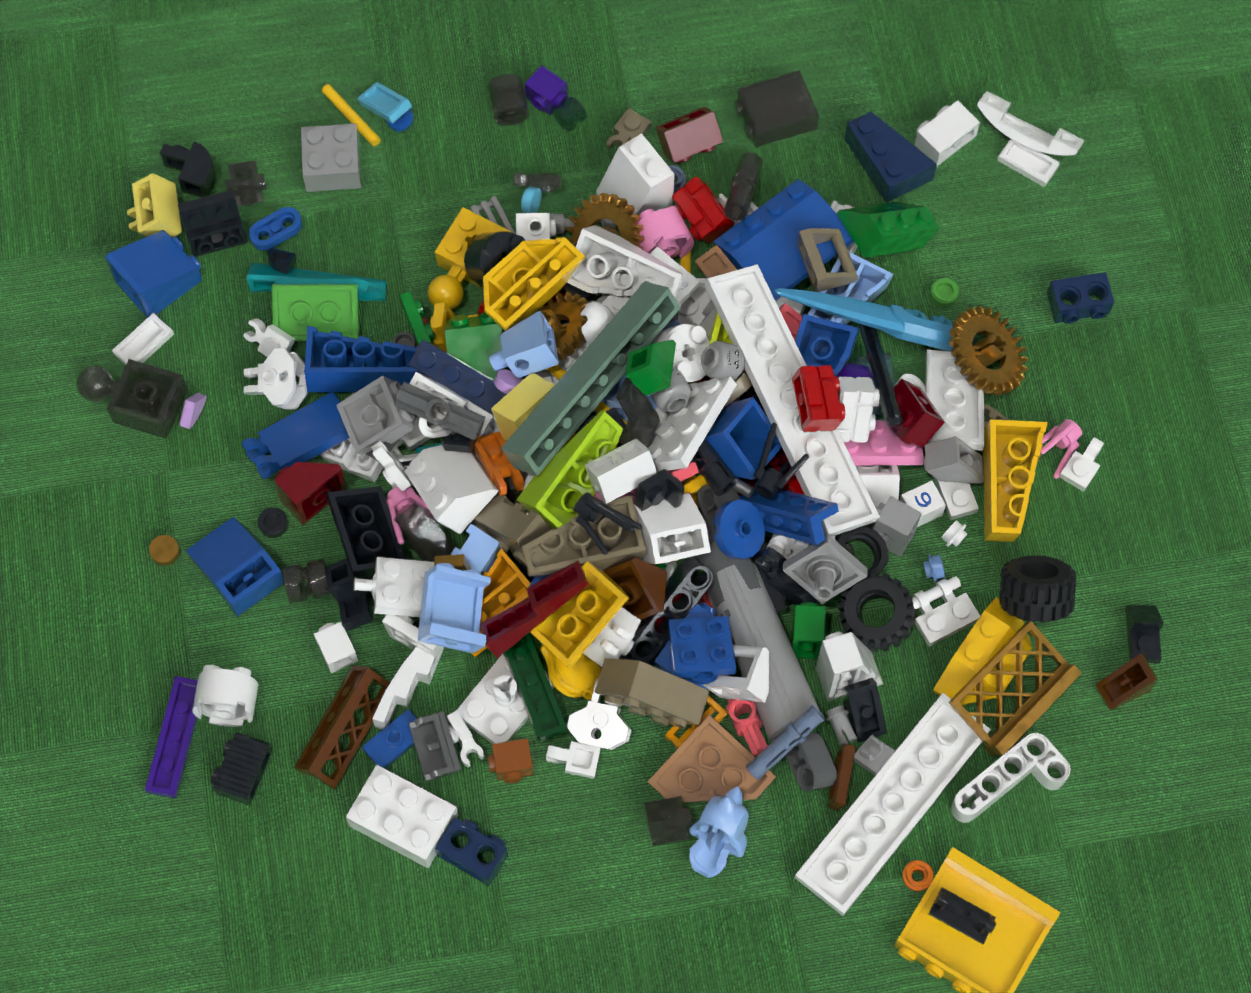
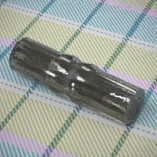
[724,152,762,221]

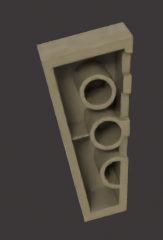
[469,495,551,566]

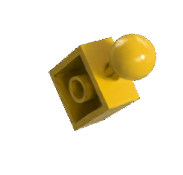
[428,207,511,310]

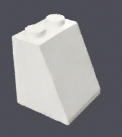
[596,133,674,215]

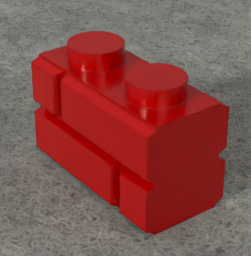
[672,177,735,244]
[792,365,845,432]

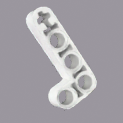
[951,733,1071,823]

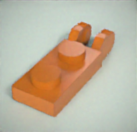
[473,431,525,496]

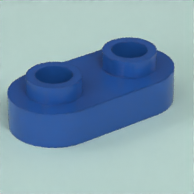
[249,207,302,251]

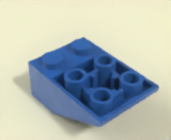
[186,517,285,617]

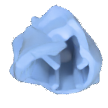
[689,787,749,878]

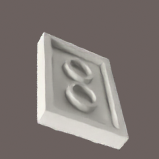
[457,654,554,744]

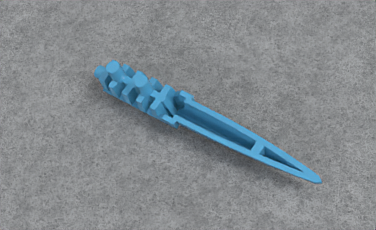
[775,288,974,351]

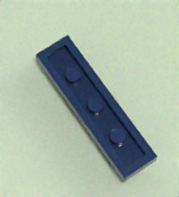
[408,339,507,415]

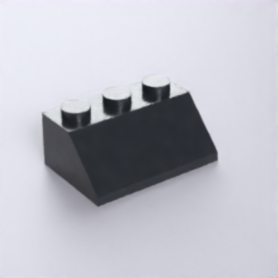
[326,486,406,580]

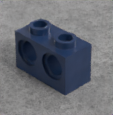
[1047,272,1114,324]
[435,818,508,887]

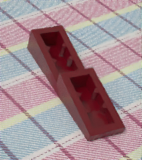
[480,560,589,658]

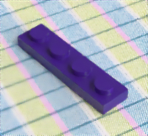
[145,676,198,799]

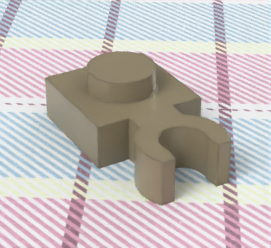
[607,108,651,151]

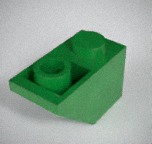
[625,339,676,396]

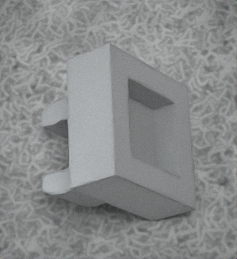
[854,735,895,776]

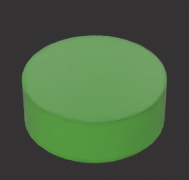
[930,278,959,307]

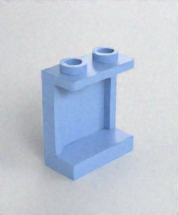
[417,563,491,653]

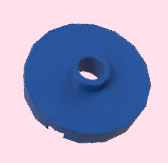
[713,499,765,559]

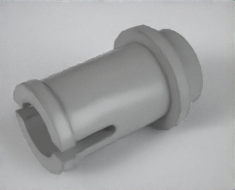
[826,706,858,746]

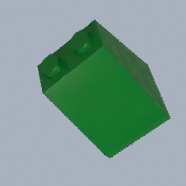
[444,312,511,380]

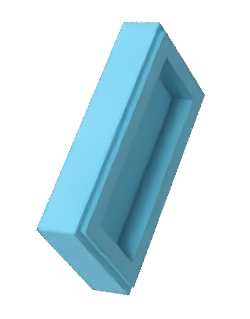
[357,82,412,123]

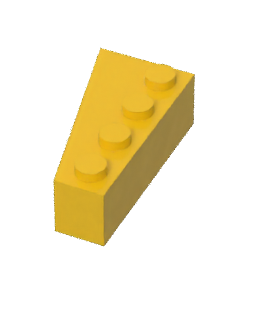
[983,419,1048,542]

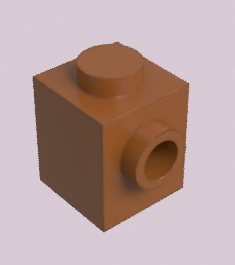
[488,738,533,783]

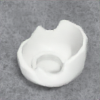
[580,301,614,345]

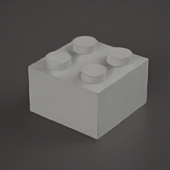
[301,124,361,192]

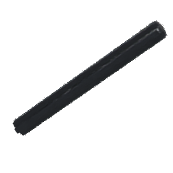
[859,324,902,427]

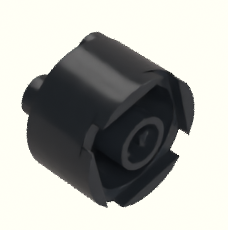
[464,231,525,288]

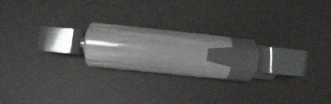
[693,484,837,791]

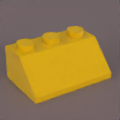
[530,561,629,668]

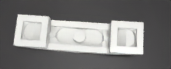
[977,91,1084,156]

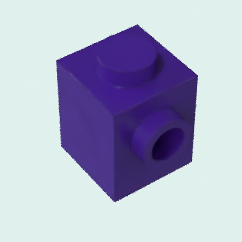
[525,65,568,115]

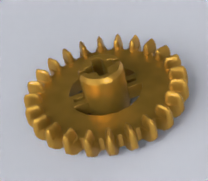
[564,193,645,250]
[534,292,588,361]
[949,306,1029,396]

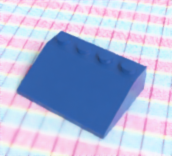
[713,179,854,301]

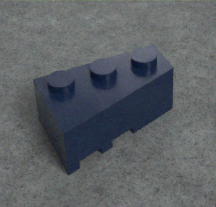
[845,112,937,203]

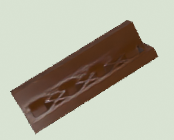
[294,665,390,789]

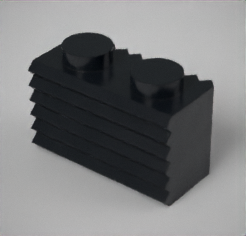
[211,732,273,806]

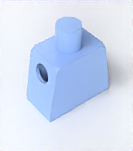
[489,311,559,378]

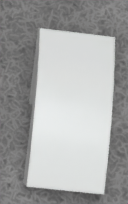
[320,438,384,482]

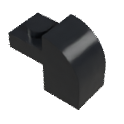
[160,142,216,197]
[324,558,374,631]

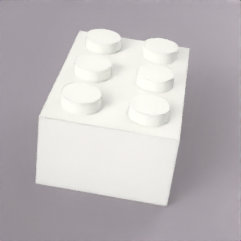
[346,765,458,868]

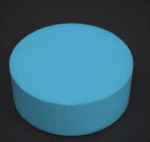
[521,186,542,213]

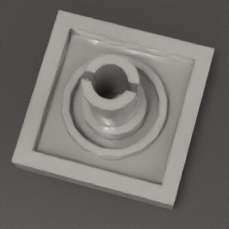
[783,534,868,604]

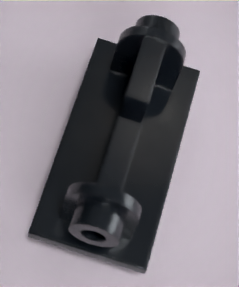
[928,887,996,945]

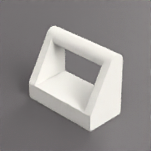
[703,645,769,702]

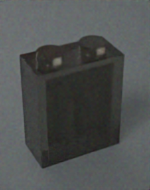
[734,70,819,148]

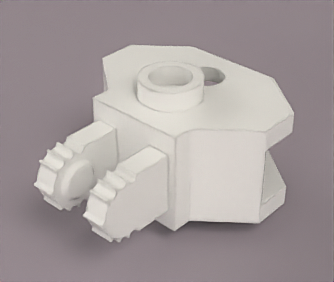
[243,348,307,410]
[583,607,641,667]
[567,679,632,750]

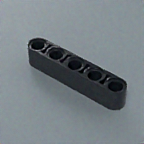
[618,558,713,664]

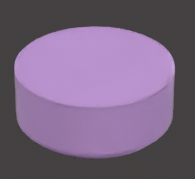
[494,369,523,394]

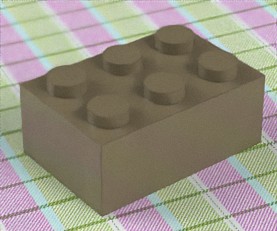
[594,658,710,728]

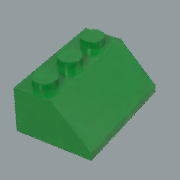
[837,202,940,258]

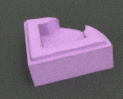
[180,393,207,429]

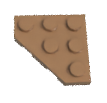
[648,715,776,803]

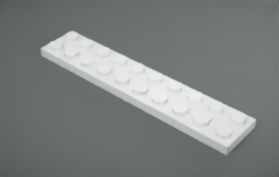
[705,264,880,537]

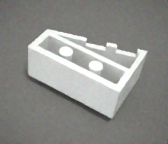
[816,632,883,701]

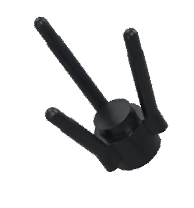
[753,422,809,499]
[573,492,642,555]

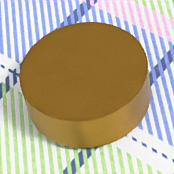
[149,535,180,566]

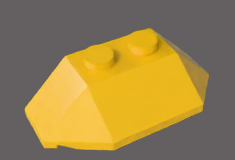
[483,237,585,331]
[933,597,1033,706]

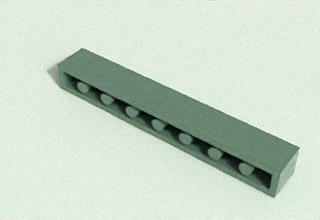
[501,281,681,476]

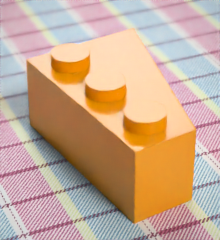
[471,548,530,658]

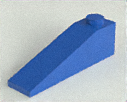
[795,314,859,376]

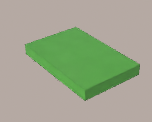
[272,283,359,341]

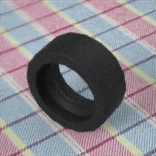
[835,526,888,577]

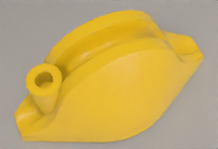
[541,644,601,700]

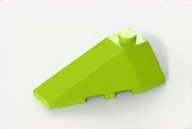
[517,410,623,530]

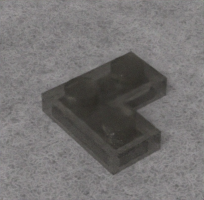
[616,378,660,448]

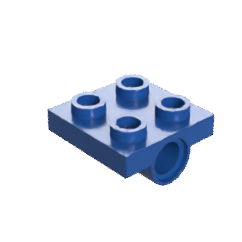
[668,616,736,684]

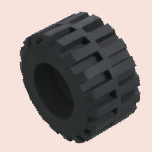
[999,555,1077,622]
[838,572,915,652]

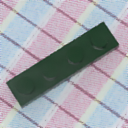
[503,633,568,742]

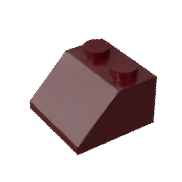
[274,462,347,526]

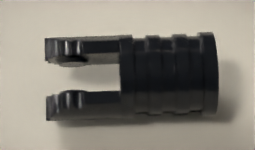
[691,440,738,496]

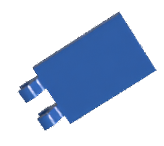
[241,392,349,479]

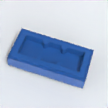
[362,709,417,769]

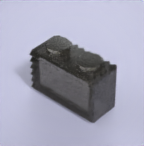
[394,503,455,562]

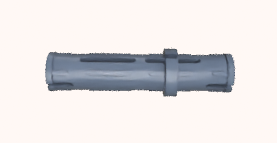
[746,705,825,780]

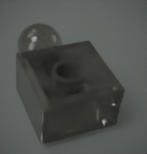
[76,359,188,439]

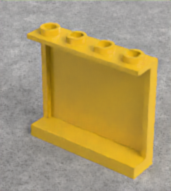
[894,847,1061,993]

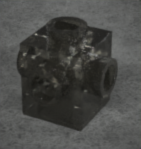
[225,160,267,206]
[645,796,693,846]

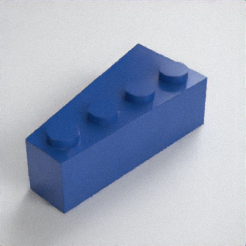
[304,326,422,392]

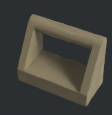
[797,228,859,292]

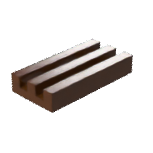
[827,744,856,811]

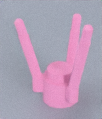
[1040,419,1082,479]
[386,487,431,544]

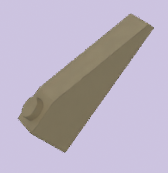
[522,496,646,576]

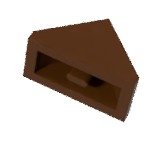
[1095,653,1158,710]

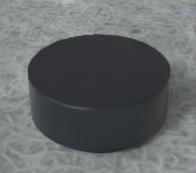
[258,508,288,538]

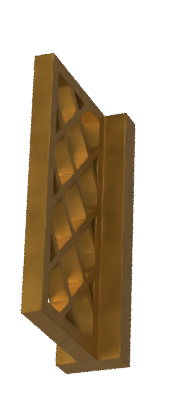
[948,621,1082,756]

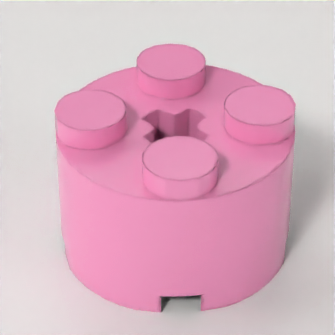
[637,206,694,259]

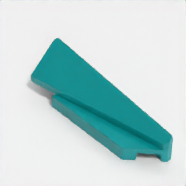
[247,263,386,301]

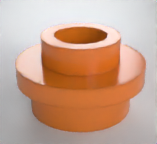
[902,860,933,891]

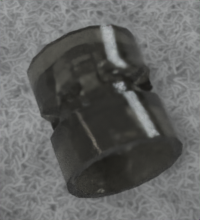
[488,74,529,126]
[283,558,331,604]

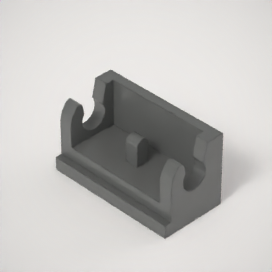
[408,711,461,782]

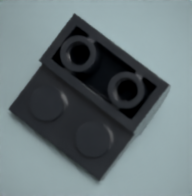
[178,190,248,257]

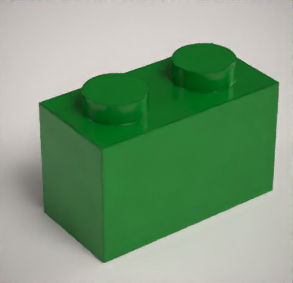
[791,602,826,660]

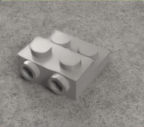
[336,375,415,456]

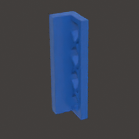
[739,489,839,545]

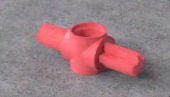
[726,699,768,756]

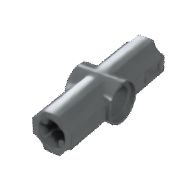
[394,382,486,440]

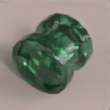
[553,97,587,132]

